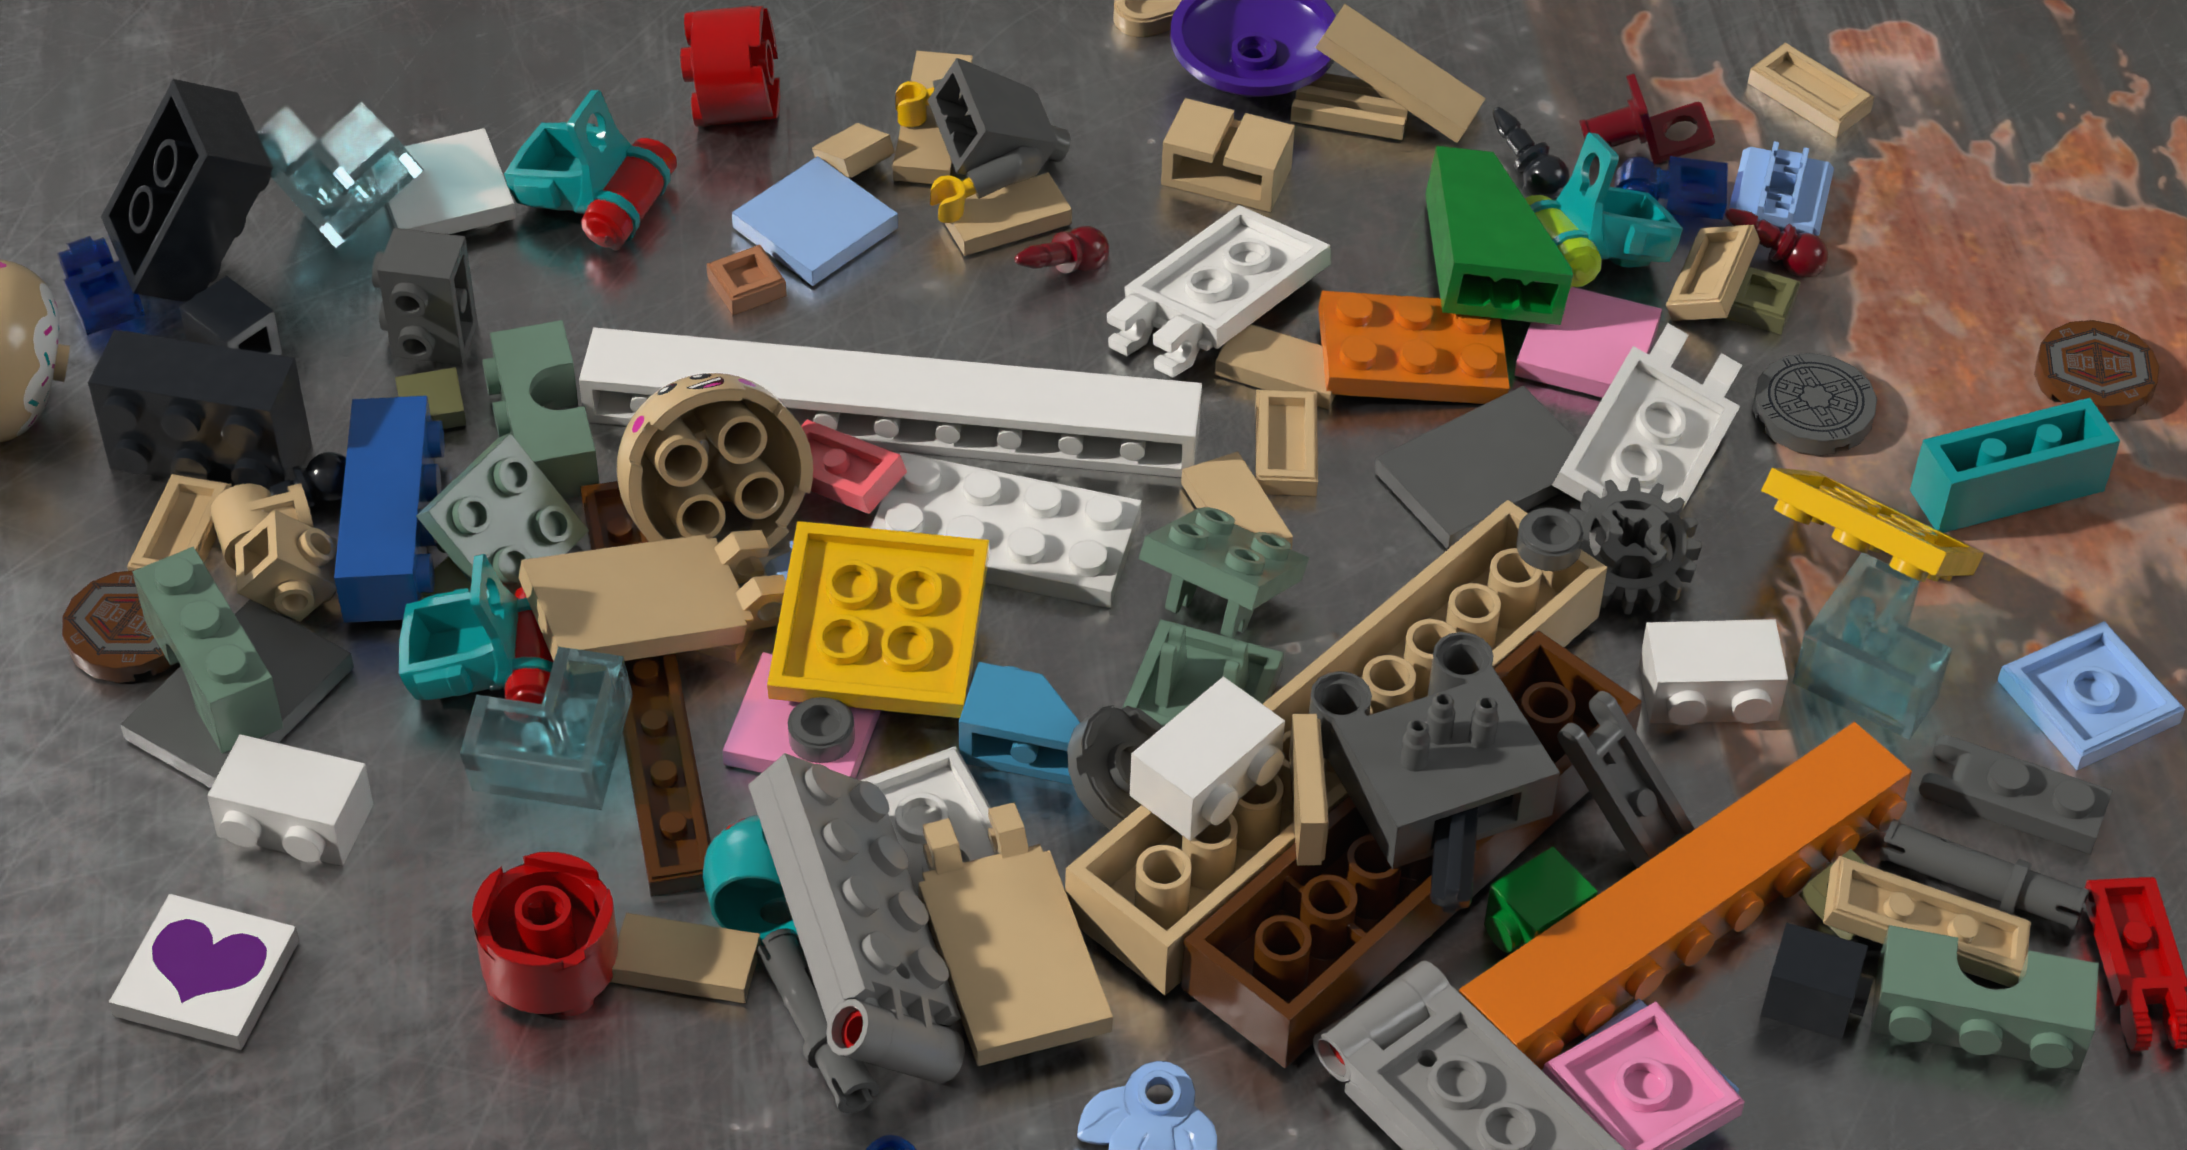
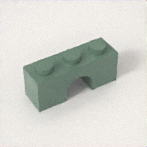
[482,320,599,499]
[132,546,284,754]
[1870,925,2099,1071]

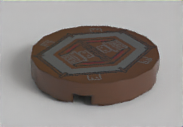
[2034,320,2160,421]
[62,570,174,683]

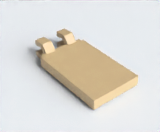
[518,530,786,671]
[918,802,1113,1066]

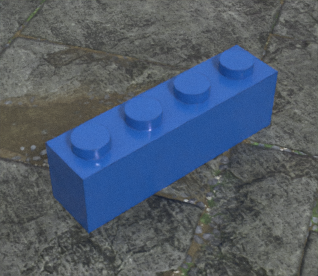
[334,396,445,623]

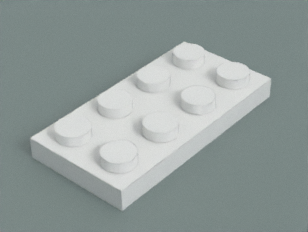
[871,452,1142,609]

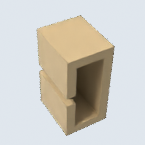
[1161,98,1295,212]

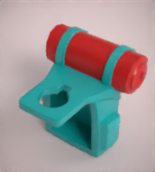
[504,90,677,251]
[399,554,564,717]

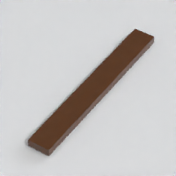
[580,481,711,897]

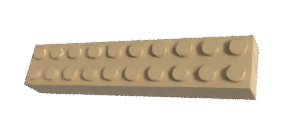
[1065,500,1607,995]

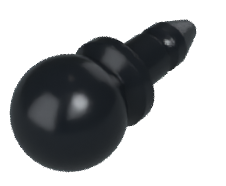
[1492,107,1570,198]
[269,452,346,508]

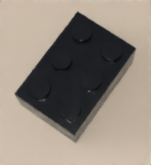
[101,79,273,302]
[88,329,312,490]

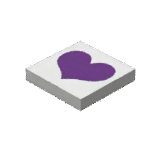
[109,894,299,1050]

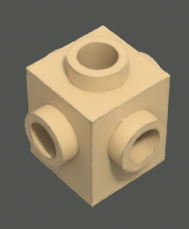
[235,510,337,622]

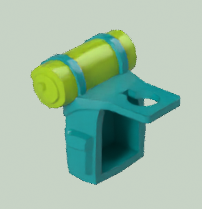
[1525,133,1683,288]

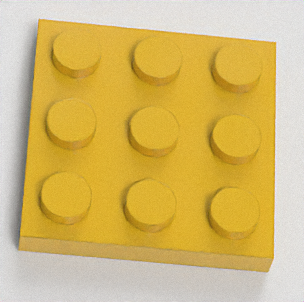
[1761,467,1984,582]
[767,521,989,718]

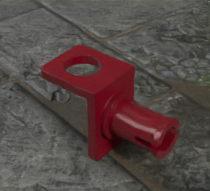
[1579,74,1715,165]

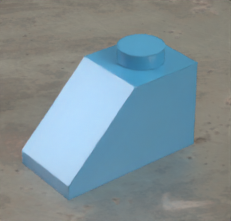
[959,662,1080,785]

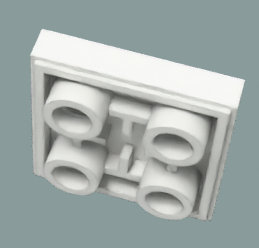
[371,128,516,234]

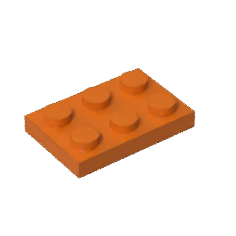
[1318,291,1510,404]

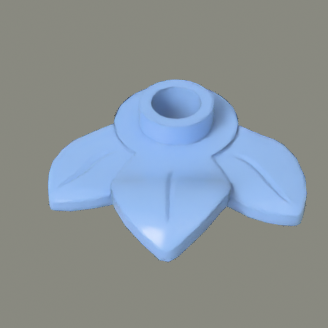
[1077,1061,1217,1150]

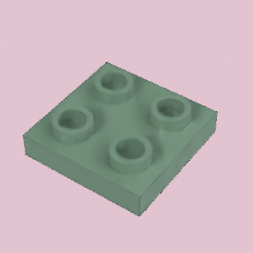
[416,433,589,594]
[1138,507,1309,639]
[1122,619,1284,727]

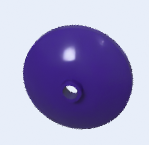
[1170,0,1336,97]

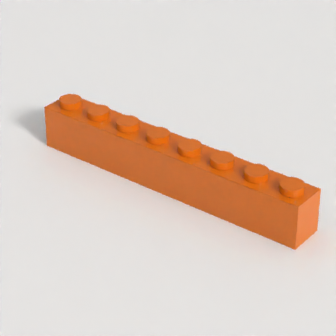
[1459,721,1912,1070]

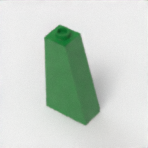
[1425,146,1573,325]

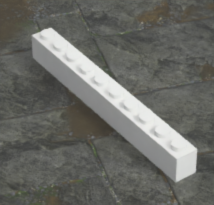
[579,327,1202,478]

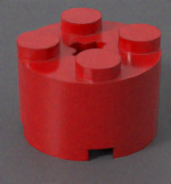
[680,6,780,127]
[472,852,618,1016]

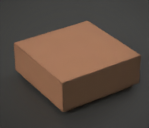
[707,245,787,316]

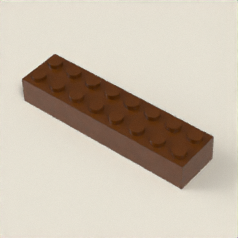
[1181,630,1642,1068]

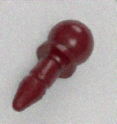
[1725,208,1828,278]
[1014,226,1109,273]

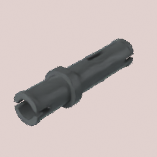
[1879,819,2090,931]
[757,928,879,1113]

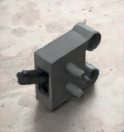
[1309,632,1560,913]

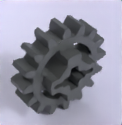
[1569,477,1702,615]

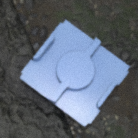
[1729,141,1834,236]

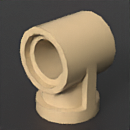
[211,483,314,570]

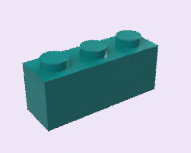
[1910,398,2120,533]

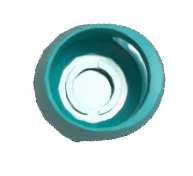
[703,815,798,946]

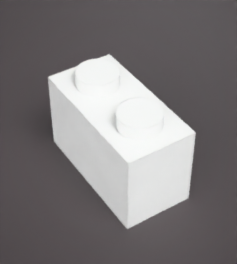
[1639,619,1788,725]
[1130,676,1285,841]
[207,734,374,866]

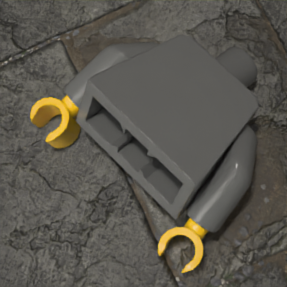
[895,58,1071,223]

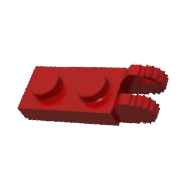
[2085,877,2187,1051]

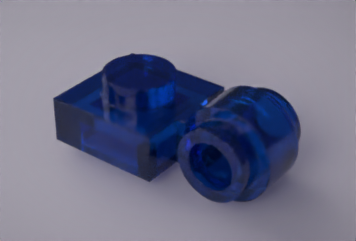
[1614,156,1728,220]
[57,236,145,335]

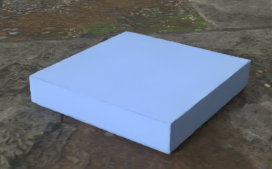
[732,156,898,286]
[1997,621,2185,770]

